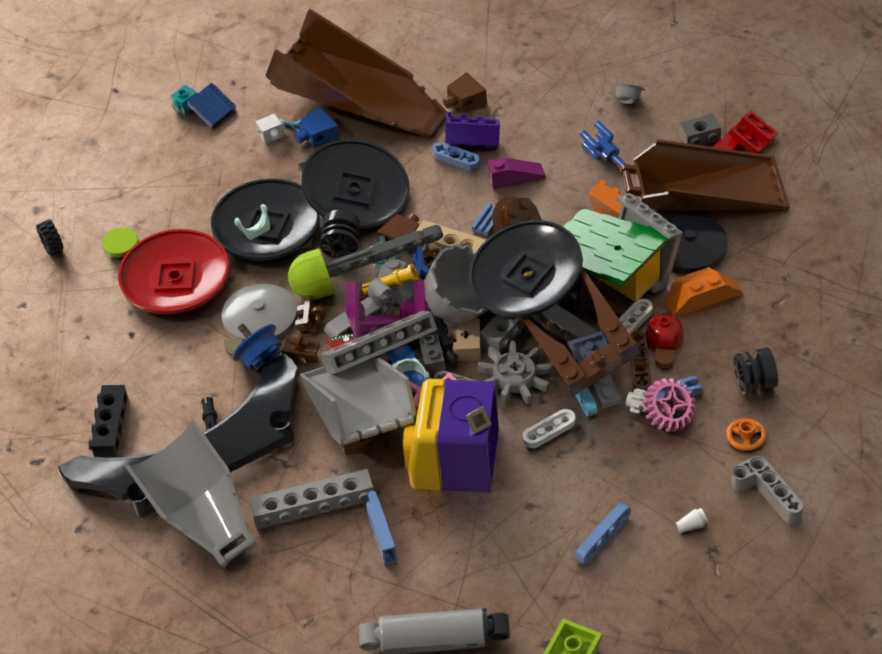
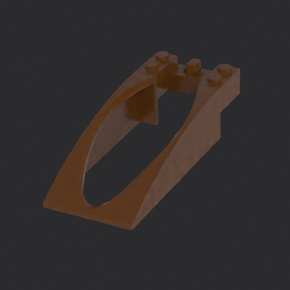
[519,268,641,396]

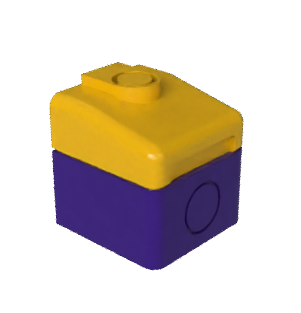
[403,379,499,493]

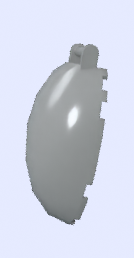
[424,244,488,322]

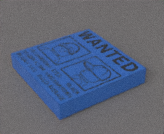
[187,82,236,128]

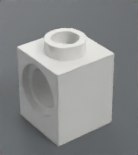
[255,114,285,144]

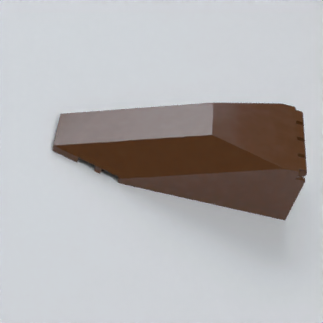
[265,9,447,138]

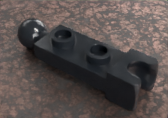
[428,308,458,365]

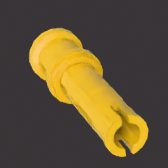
[362,264,419,295]

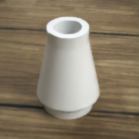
[676,508,708,534]

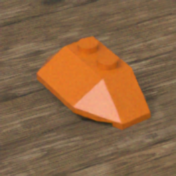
[665,267,743,317]

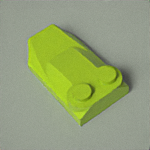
[544,618,602,654]

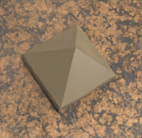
[466,406,492,434]

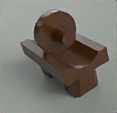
[295,297,327,335]
[281,334,320,363]

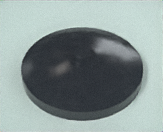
[667,214,728,274]

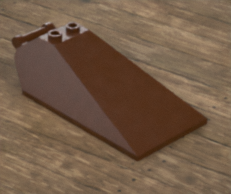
[619,139,790,211]

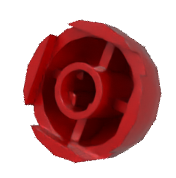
[645,314,684,351]

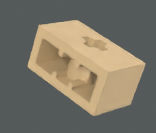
[453,319,481,362]

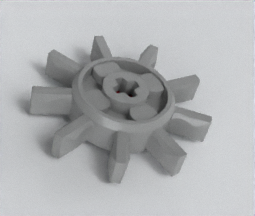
[477,341,551,404]

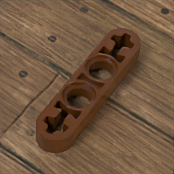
[630,331,651,393]

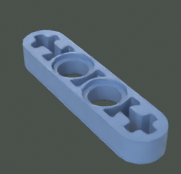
[575,503,631,565]

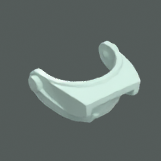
[234,204,270,240]
[392,358,430,380]

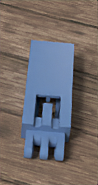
[366,491,398,565]

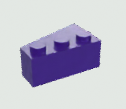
[445,112,500,148]

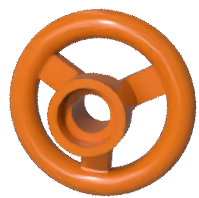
[726,418,767,451]

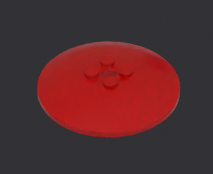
[118,229,229,314]

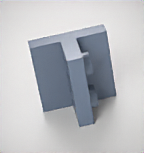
[567,331,608,364]

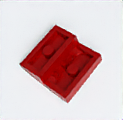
[728,110,778,154]

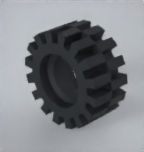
[36,219,64,255]

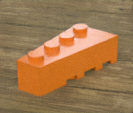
[588,179,622,218]

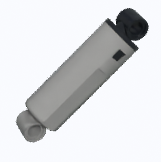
[359,608,510,654]

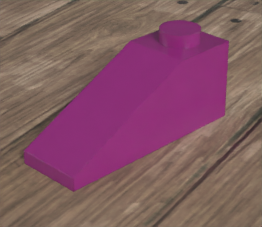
[488,158,545,189]

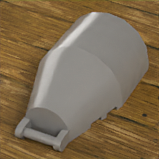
[125,419,257,568]

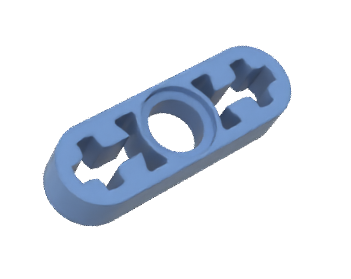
[432,142,480,171]

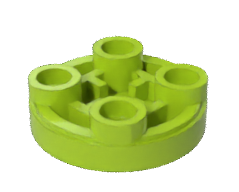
[102,227,139,258]

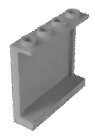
[616,193,683,293]

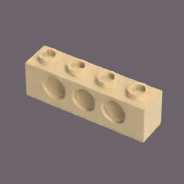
[416,220,486,254]

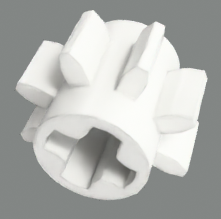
[626,388,646,414]

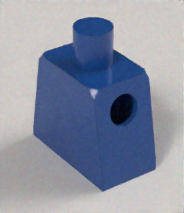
[294,107,340,147]

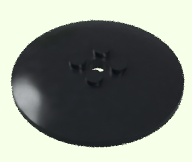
[301,139,410,229]
[211,178,320,261]
[469,220,583,317]

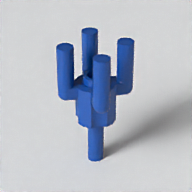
[580,120,626,167]

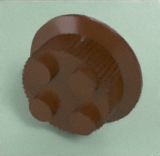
[492,196,542,232]

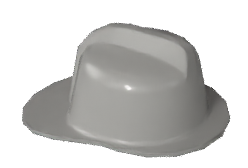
[610,80,645,104]

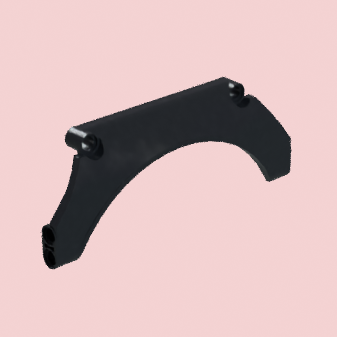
[58,353,300,517]

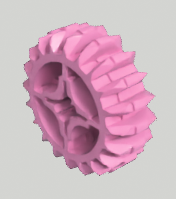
[642,378,697,432]

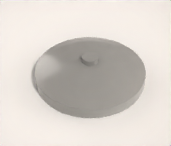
[222,284,298,341]

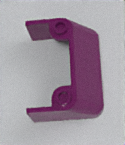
[345,281,428,339]

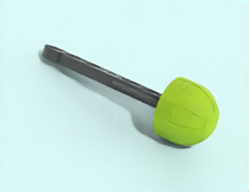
[288,225,443,300]

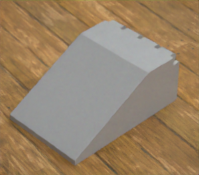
[299,356,417,444]

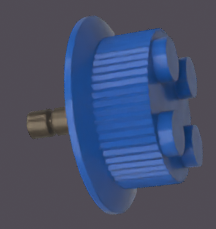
[232,323,282,371]

